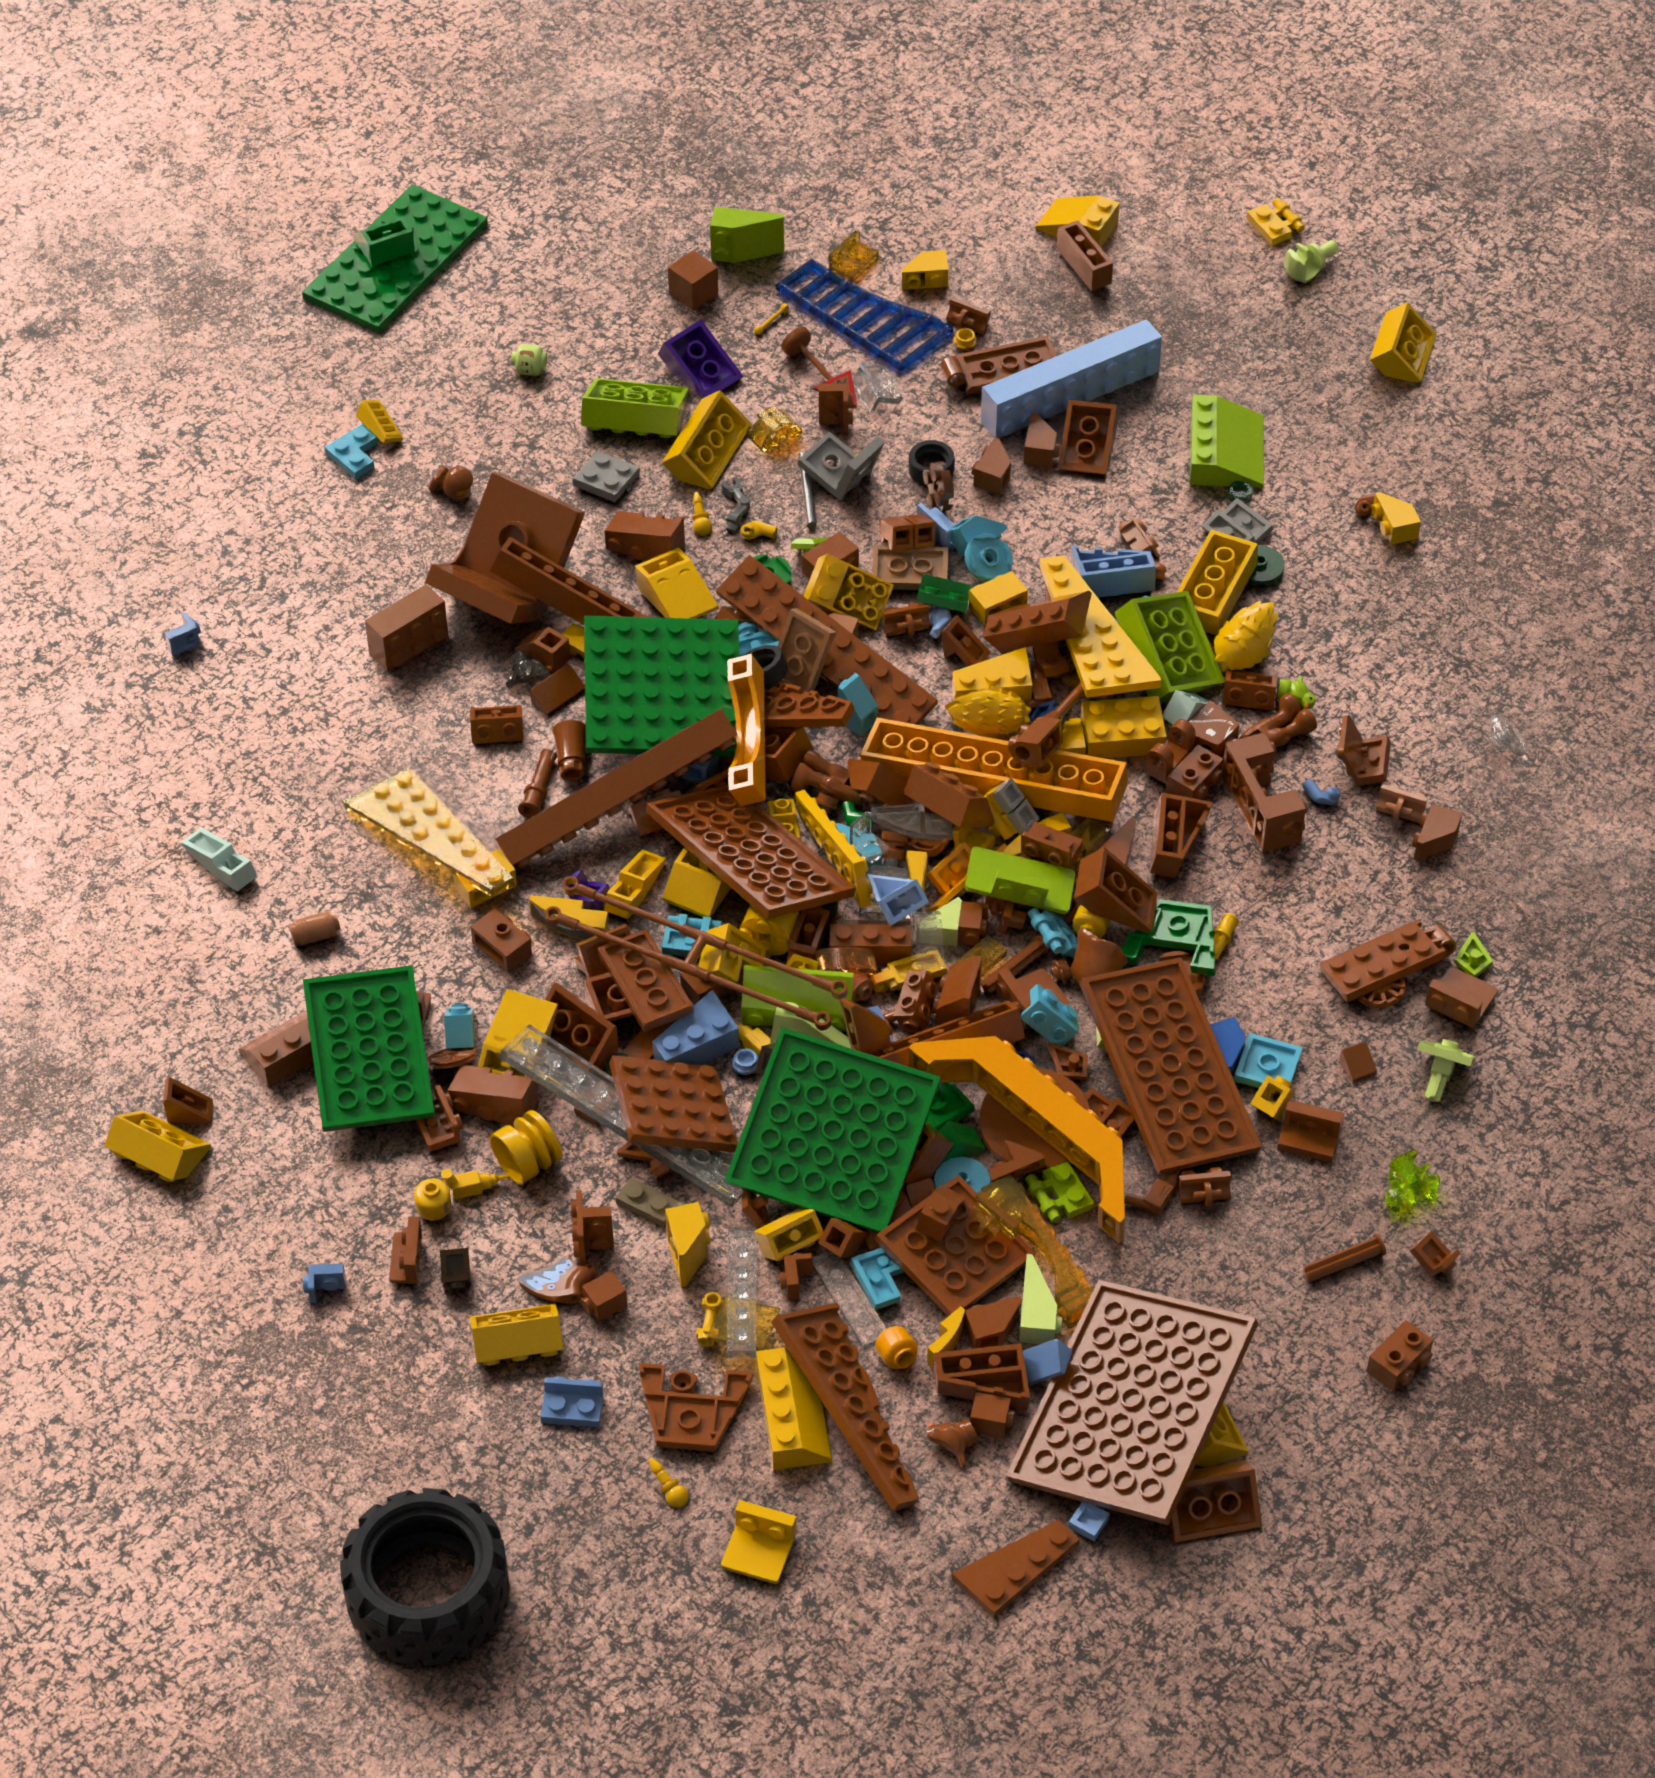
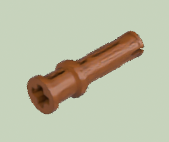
[518,749,557,819]

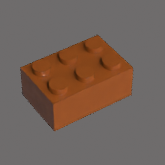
[365,584,448,672]

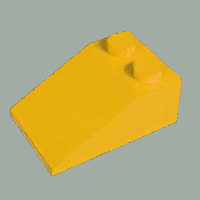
[1036,195,1120,247]

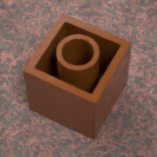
[668,250,719,310]

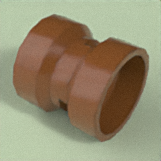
[880,831,908,860]

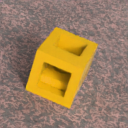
[1250,1075,1295,1121]

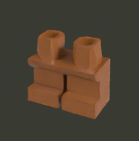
[879,514,936,551]

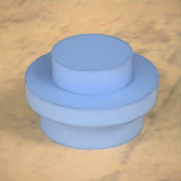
[732,1048,759,1075]

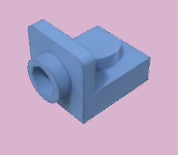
[165,612,201,656]
[303,1263,346,1303]

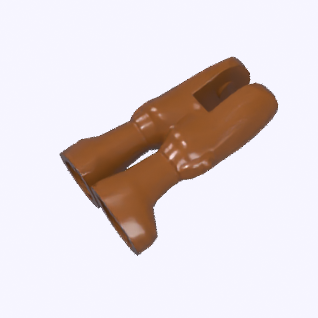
[1239,693,1317,748]
[791,750,864,807]

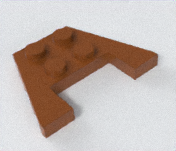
[639,1363,752,1452]

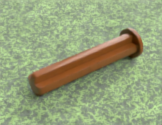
[981,935,1050,994]
[1302,1233,1386,1282]

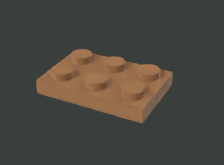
[872,546,948,590]
[777,608,836,692]

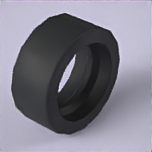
[908,440,955,486]
[743,645,789,690]

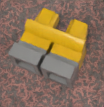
[984,778,1040,840]

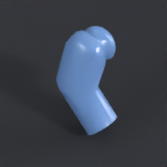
[1302,779,1341,806]

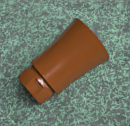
[552,720,586,782]

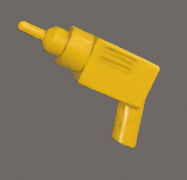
[735,1023,771,1057]
[441,1169,509,1200]

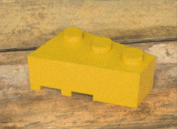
[952,647,1032,702]

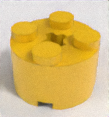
[740,904,800,958]

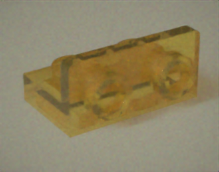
[828,230,879,284]

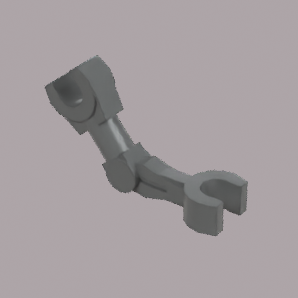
[722,477,750,533]

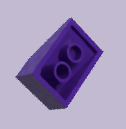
[658,319,743,399]

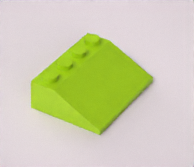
[581,378,690,438]
[1190,394,1264,488]
[1114,591,1225,703]

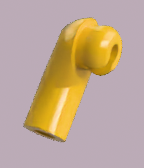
[741,520,778,540]

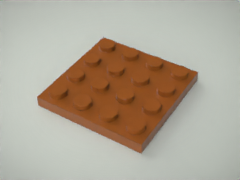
[609,1055,738,1153]
[875,1175,1036,1316]

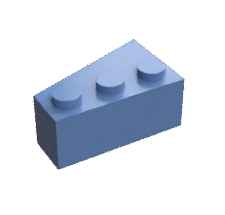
[1071,546,1156,597]
[652,990,739,1065]

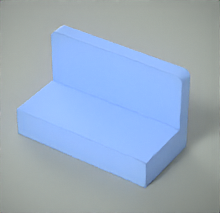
[916,503,955,552]

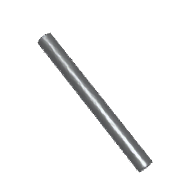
[798,452,817,529]

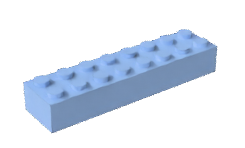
[981,319,1162,438]

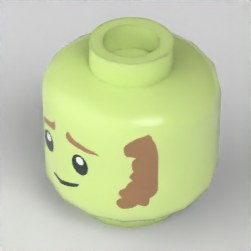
[511,344,547,376]

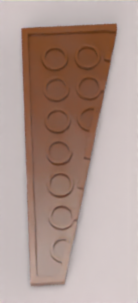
[771,1302,919,1511]

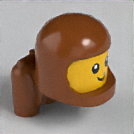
[428,466,473,501]

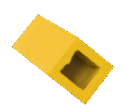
[901,250,949,290]
[1371,492,1421,545]

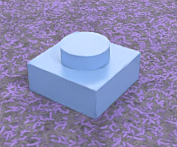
[1068,1502,1110,1542]

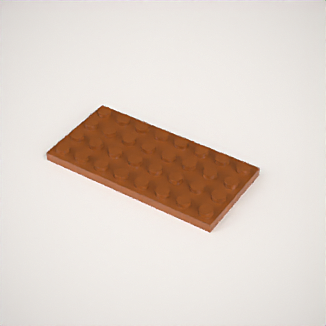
[646,784,856,919]
[1079,957,1262,1175]

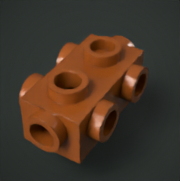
[883,970,937,1033]

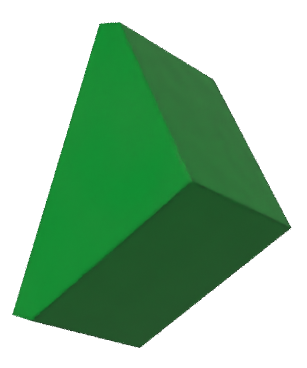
[936,1121,986,1170]

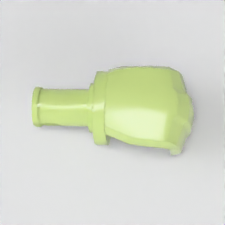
[1284,240,1339,283]

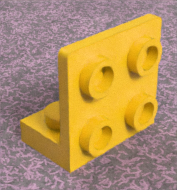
[721,1500,797,1584]

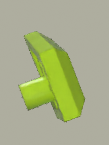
[791,537,829,555]
[1454,932,1493,977]

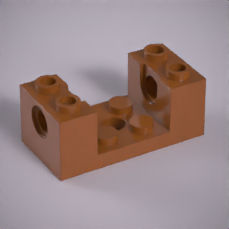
[1222,732,1308,853]

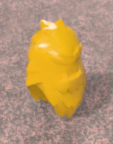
[1214,601,1278,672]
[945,684,1031,740]

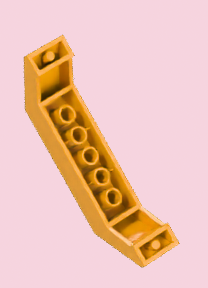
[909,1036,1125,1244]

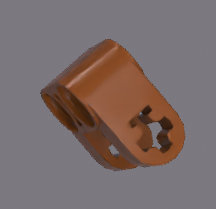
[1145,719,1196,785]

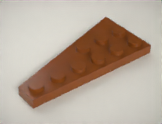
[764,681,855,728]

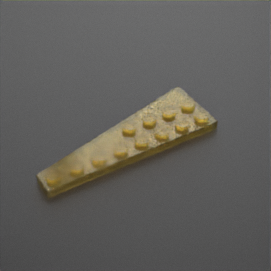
[343,767,515,897]

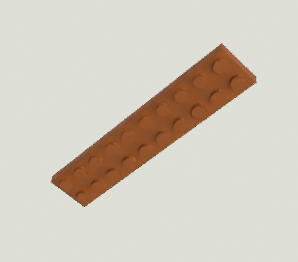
[716,555,938,725]

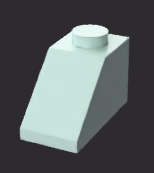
[1162,690,1209,728]

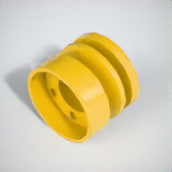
[489,1110,563,1185]

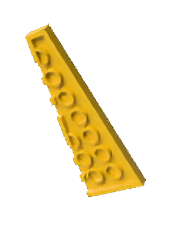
[1040,555,1161,698]

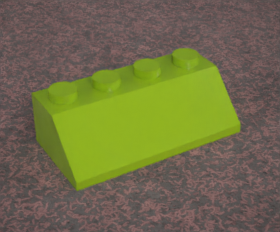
[741,965,854,1032]

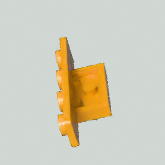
[926,841,1007,915]

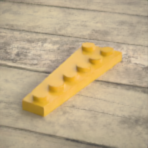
[795,790,872,908]

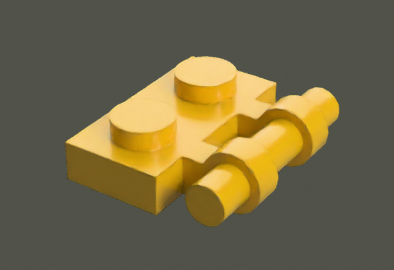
[1246,198,1305,246]

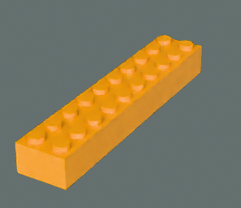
[860,718,1128,822]

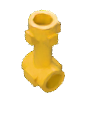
[696,1292,724,1347]

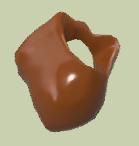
[1070,927,1128,984]

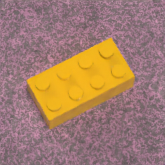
[1177,529,1258,635]

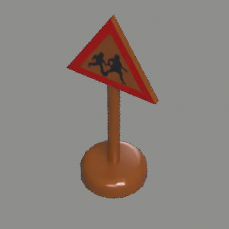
[781,326,857,407]

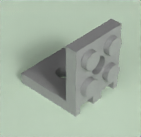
[797,432,885,501]

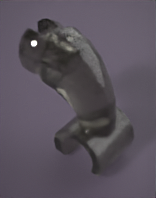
[765,779,791,800]

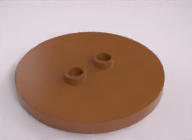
[979,1068,1090,1173]

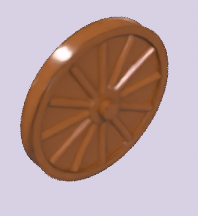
[428,1047,478,1069]

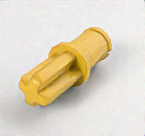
[1213,913,1239,960]

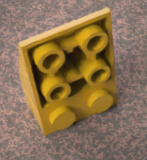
[635,548,719,619]
[803,554,894,631]
[478,989,558,1084]

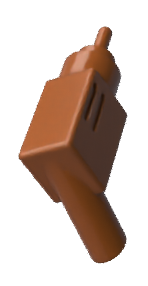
[1024,663,1052,710]
[1124,1170,1181,1216]

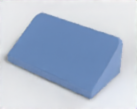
[1023,1339,1073,1386]

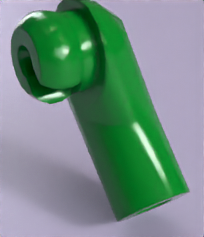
[842,801,874,830]

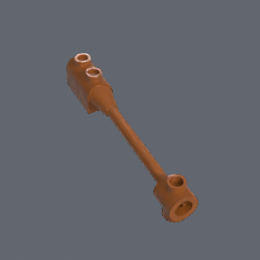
[1008,682,1085,767]

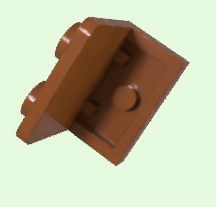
[1336,715,1391,786]
[1425,967,1497,1029]
[996,968,1070,1029]

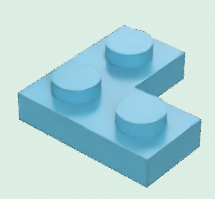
[324,424,378,480]
[850,1248,904,1310]

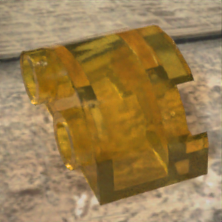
[746,406,802,452]

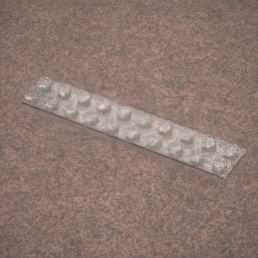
[498,1024,744,1207]

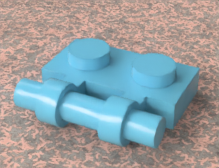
[1028,908,1077,958]
[661,914,722,958]

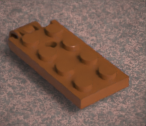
[940,336,1057,395]
[1320,919,1457,1002]

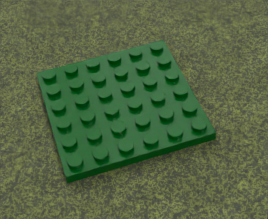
[584,616,740,756]
[724,1027,941,1233]

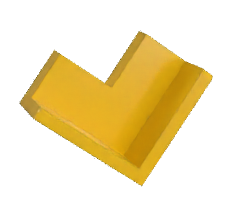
[698,923,767,983]

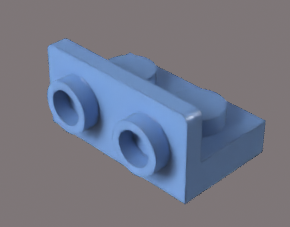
[541,1377,604,1427]

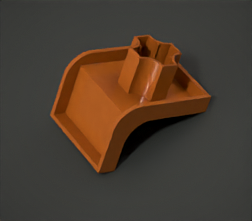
[425,472,586,624]

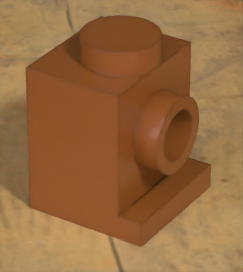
[958,901,988,945]

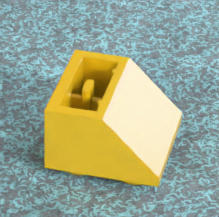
[662,847,731,917]

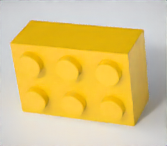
[1080,696,1166,758]

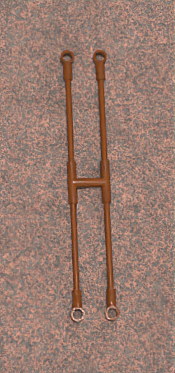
[545,876,848,1031]

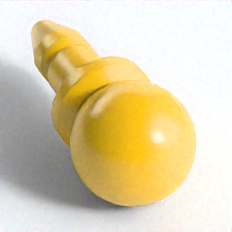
[692,492,712,536]
[649,1458,689,1508]

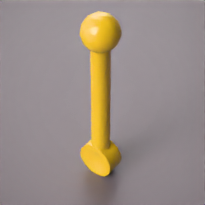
[754,303,789,335]

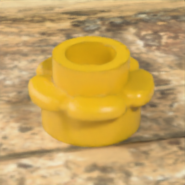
[953,328,977,350]

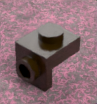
[440,1248,471,1290]

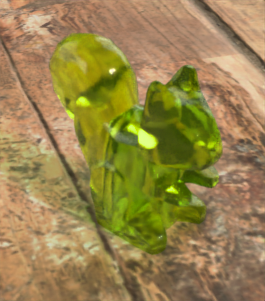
[1384,1149,1440,1214]

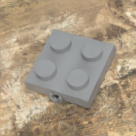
[573,451,640,502]

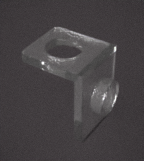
[850,811,889,863]

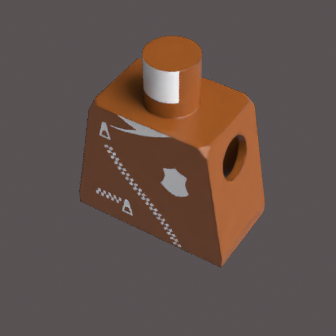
[1188,700,1240,757]

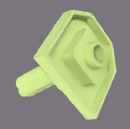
[1417,1039,1476,1102]

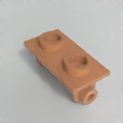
[1119,512,1160,558]

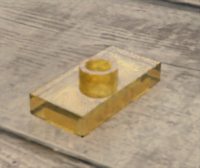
[951,935,1007,977]

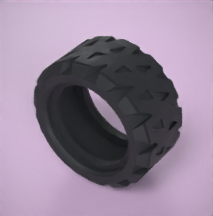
[340,1488,510,1666]

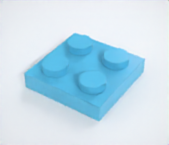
[1234,1033,1303,1094]

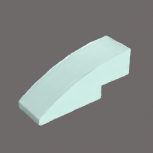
[181,828,258,891]

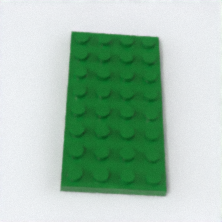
[302,184,488,333]

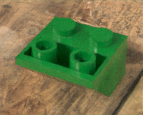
[353,217,415,266]

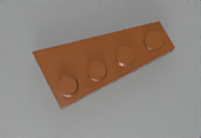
[951,1520,1080,1618]

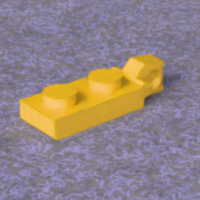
[871,948,948,993]

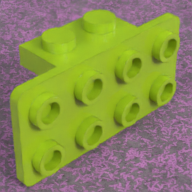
[964,846,1075,914]

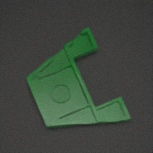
[1120,899,1216,976]

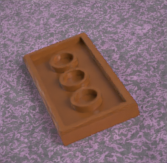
[598,929,694,1032]

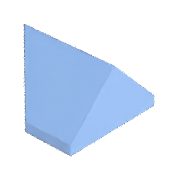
[868,874,929,925]

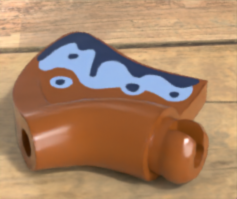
[518,1256,597,1303]

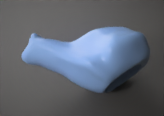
[929,606,952,639]

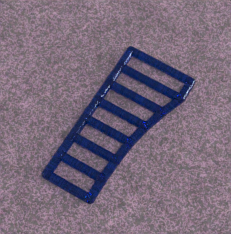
[775,259,953,371]

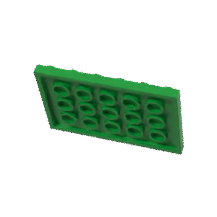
[303,965,435,1132]

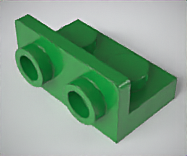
[917,574,971,613]

